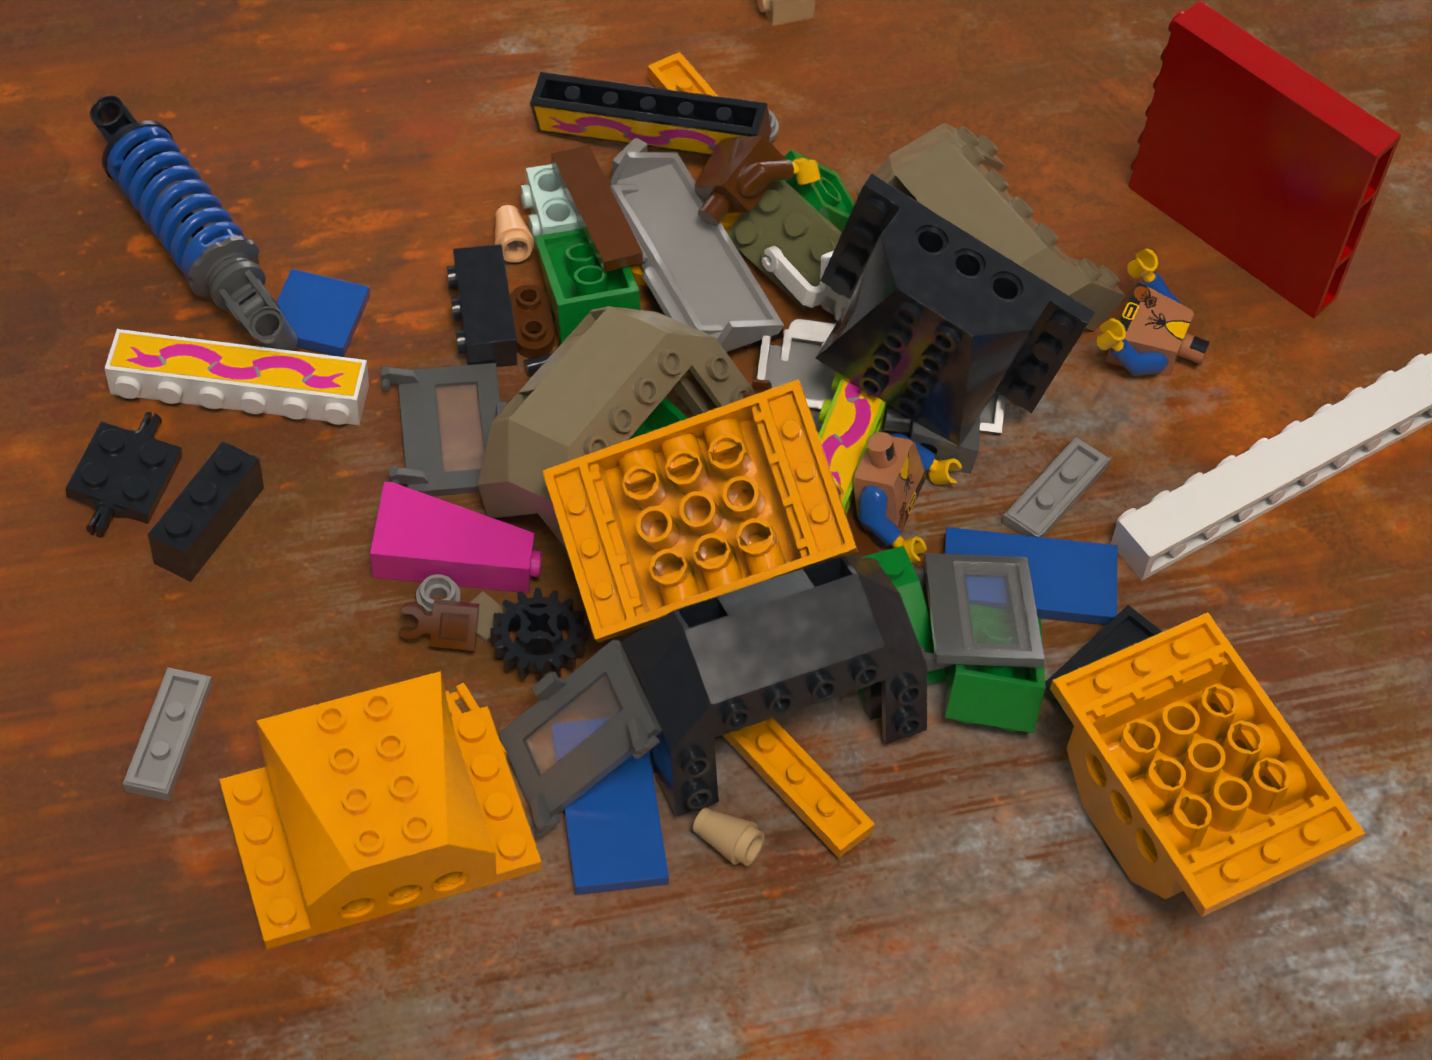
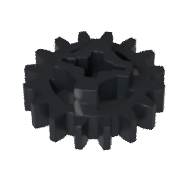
[490,588,588,682]

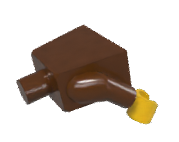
[694,135,820,226]

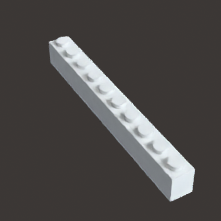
[1111,353,1432,581]

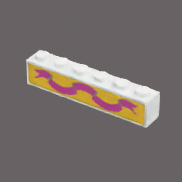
[105,329,369,425]

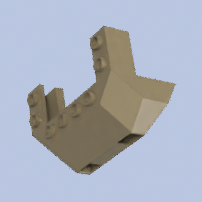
[857,123,1126,331]
[477,306,753,550]

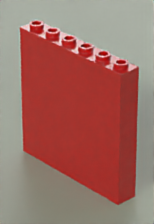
[1128,0,1401,319]

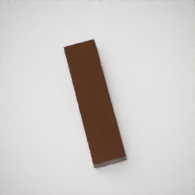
[551,145,643,272]

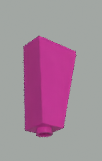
[370,481,542,593]

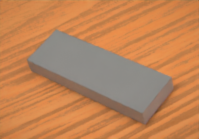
[1002,437,1110,537]
[123,667,213,801]

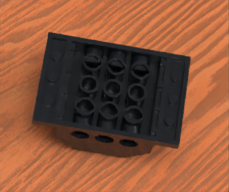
[815,174,1095,448]

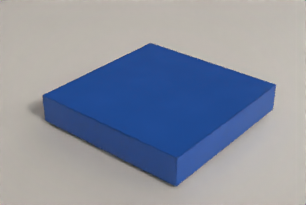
[270,269,370,357]

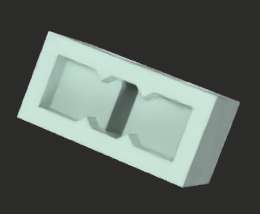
[520,164,582,237]

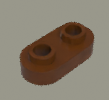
[510,285,554,359]

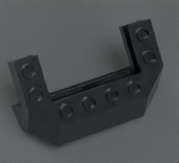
[621,555,927,816]

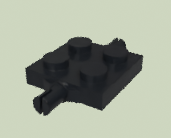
[66,412,182,537]

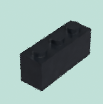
[446,244,517,367]
[147,441,264,582]

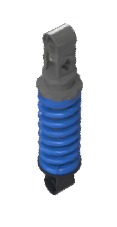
[90,95,298,351]

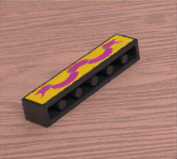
[530,72,772,156]

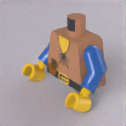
[1096,248,1210,376]
[853,432,962,564]

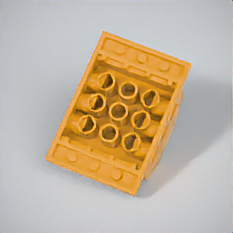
[542,379,858,642]
[1050,613,1365,918]
[219,671,542,950]

